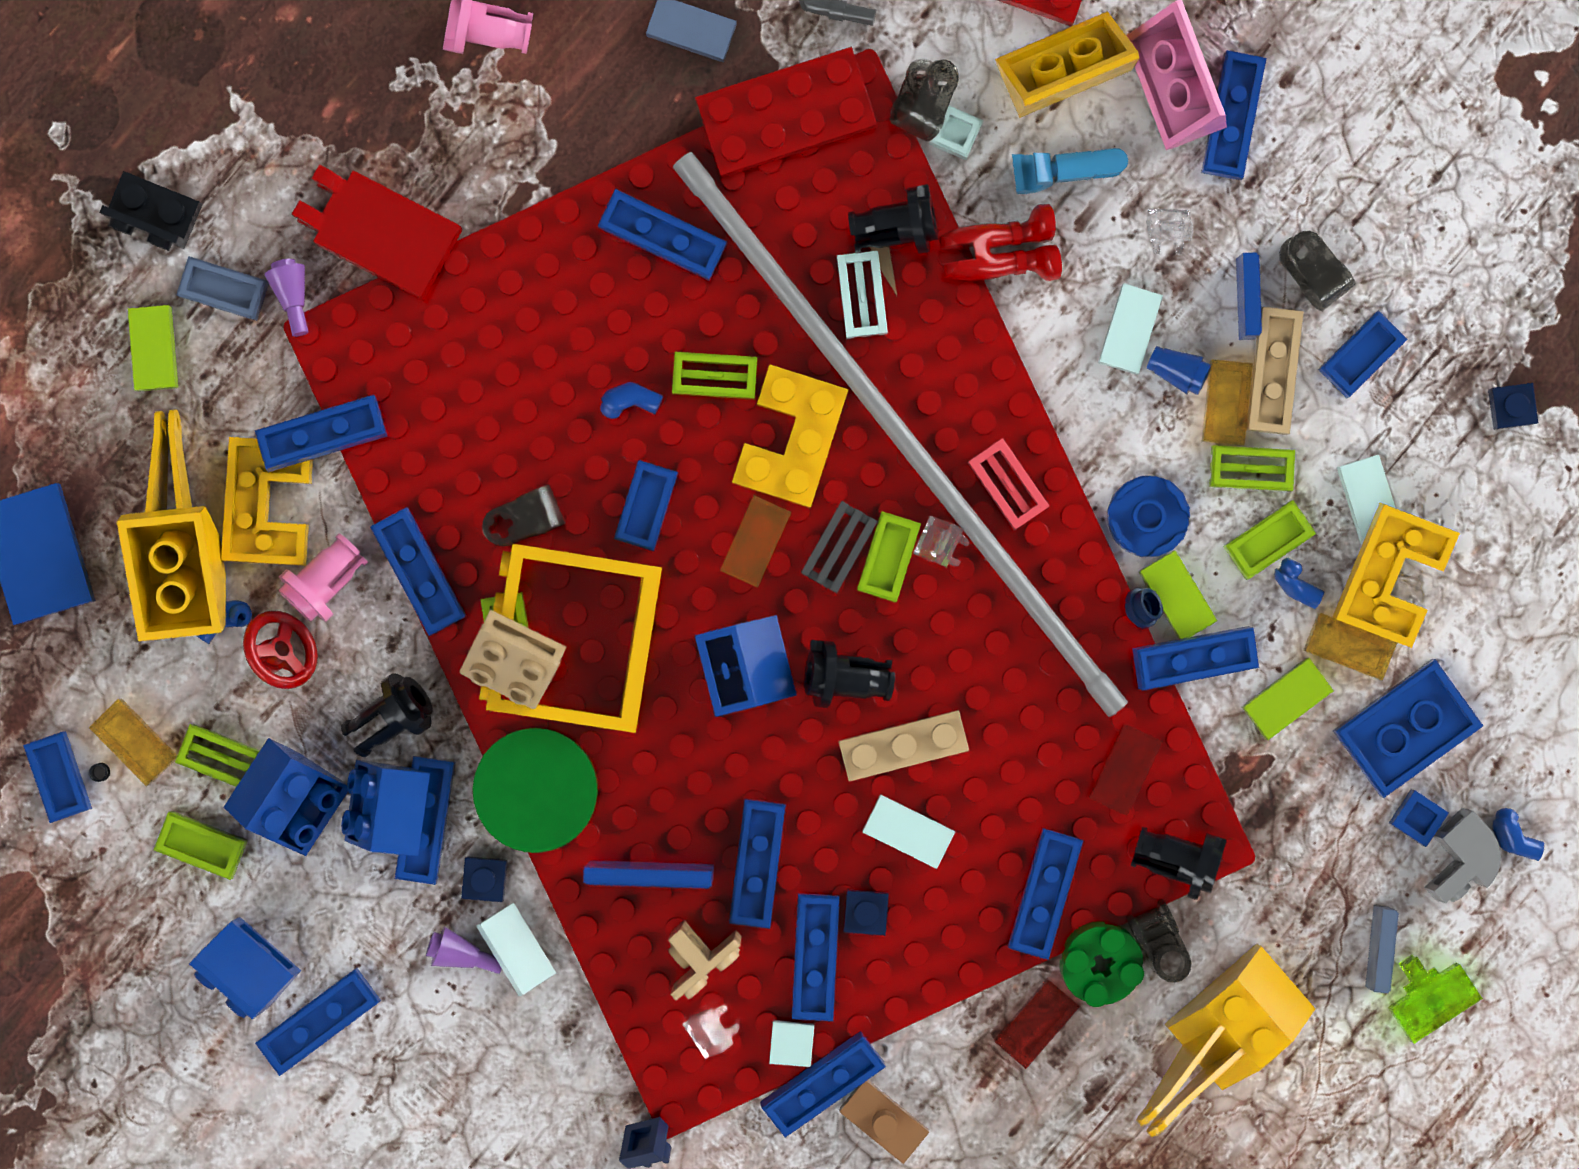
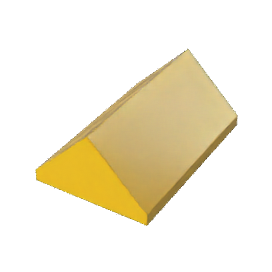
[995,11,1139,118]

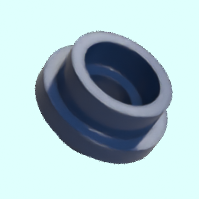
[1125,588,1163,629]

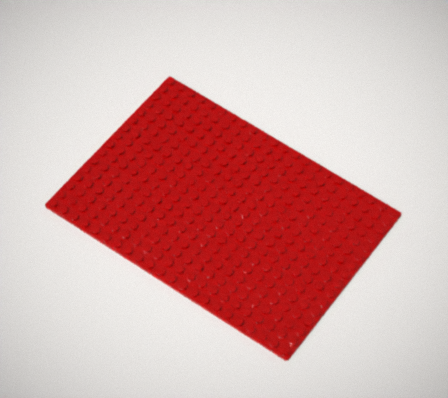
[283,49,1256,1139]

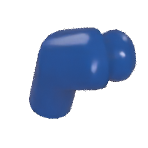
[1274,558,1325,609]
[1492,808,1544,861]

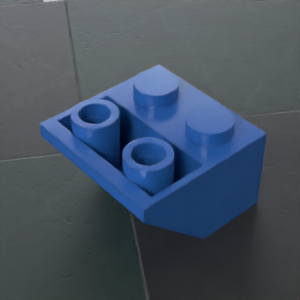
[695,615,797,717]
[223,738,348,856]
[341,760,430,856]
[189,917,301,1020]

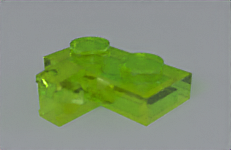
[1388,954,1483,1044]

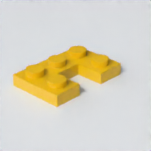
[732,365,848,508]
[221,437,313,566]
[1332,502,1460,648]

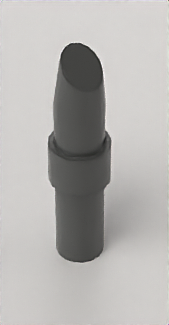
[799,0,876,26]

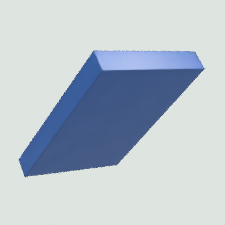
[0,483,96,625]
[1333,659,1483,798]
[583,861,714,888]

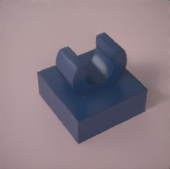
[619,1117,672,1169]

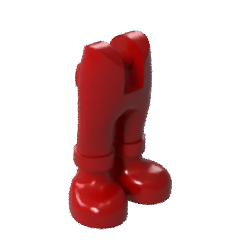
[939,204,1062,281]

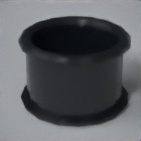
[89,763,110,782]

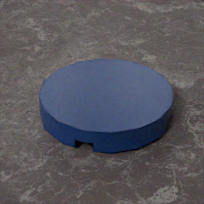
[1107,476,1190,557]

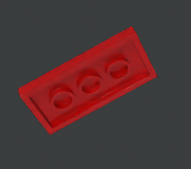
[695,46,877,178]

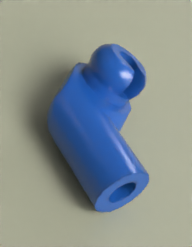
[600,382,663,419]
[196,600,252,644]

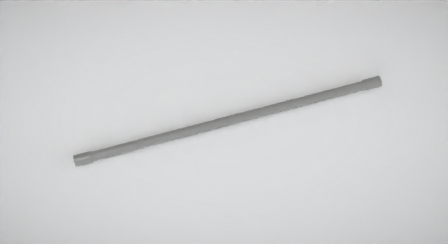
[673,152,1128,717]

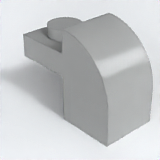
[1424,808,1501,904]

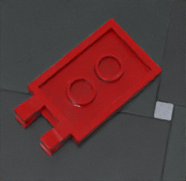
[292,164,463,301]

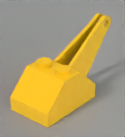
[117,409,226,642]
[1136,944,1316,1137]

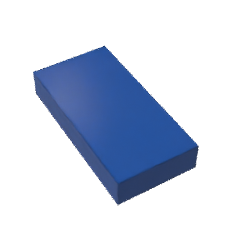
[1236,252,1262,340]
[1318,310,1408,398]
[614,460,678,551]
[23,731,92,823]

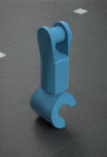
[1012,148,1128,194]

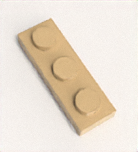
[1246,307,1304,435]
[839,710,969,782]

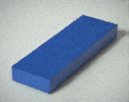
[1201,50,1267,181]
[598,189,727,281]
[255,395,388,472]
[370,507,467,636]
[1132,626,1259,690]
[395,756,455,885]
[729,799,786,929]
[1007,828,1083,960]
[792,893,840,1021]
[255,968,381,1076]
[760,1031,886,1138]

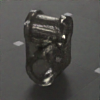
[890,59,959,142]
[1279,231,1356,311]
[482,485,566,547]
[1125,899,1192,983]

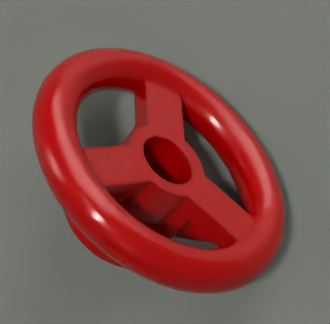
[243,611,318,689]

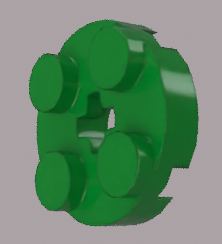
[1059,921,1144,1007]

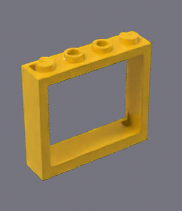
[479,544,662,733]

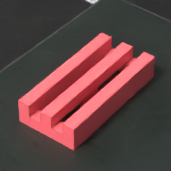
[968,438,1049,530]

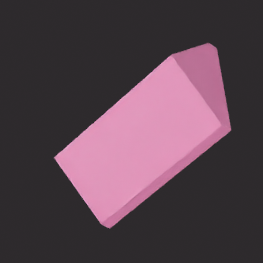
[1126,0,1227,150]

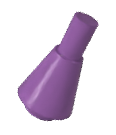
[264,258,309,337]
[426,926,502,974]

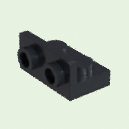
[99,171,203,251]

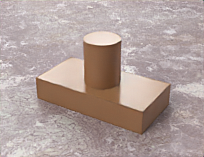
[839,1080,929,1164]

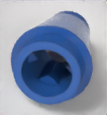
[1147,346,1212,395]

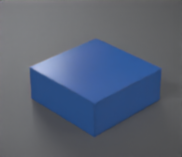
[1389,789,1449,847]

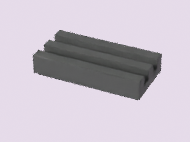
[801,501,878,593]

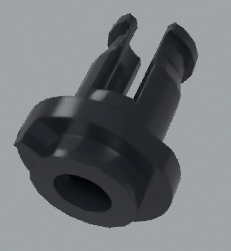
[848,184,938,254]
[804,640,895,708]
[341,673,433,757]
[1131,827,1227,900]

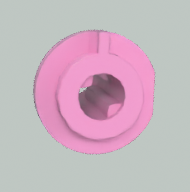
[443,0,533,54]
[279,533,368,622]

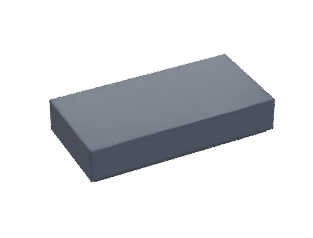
[646,0,737,63]
[176,256,269,321]
[1365,905,1399,994]

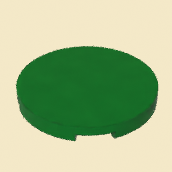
[473,728,598,853]

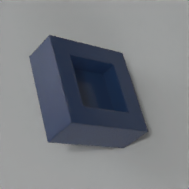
[1488,383,1538,430]
[461,856,508,902]
[844,889,889,936]

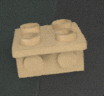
[460,610,566,709]
[668,920,742,1001]

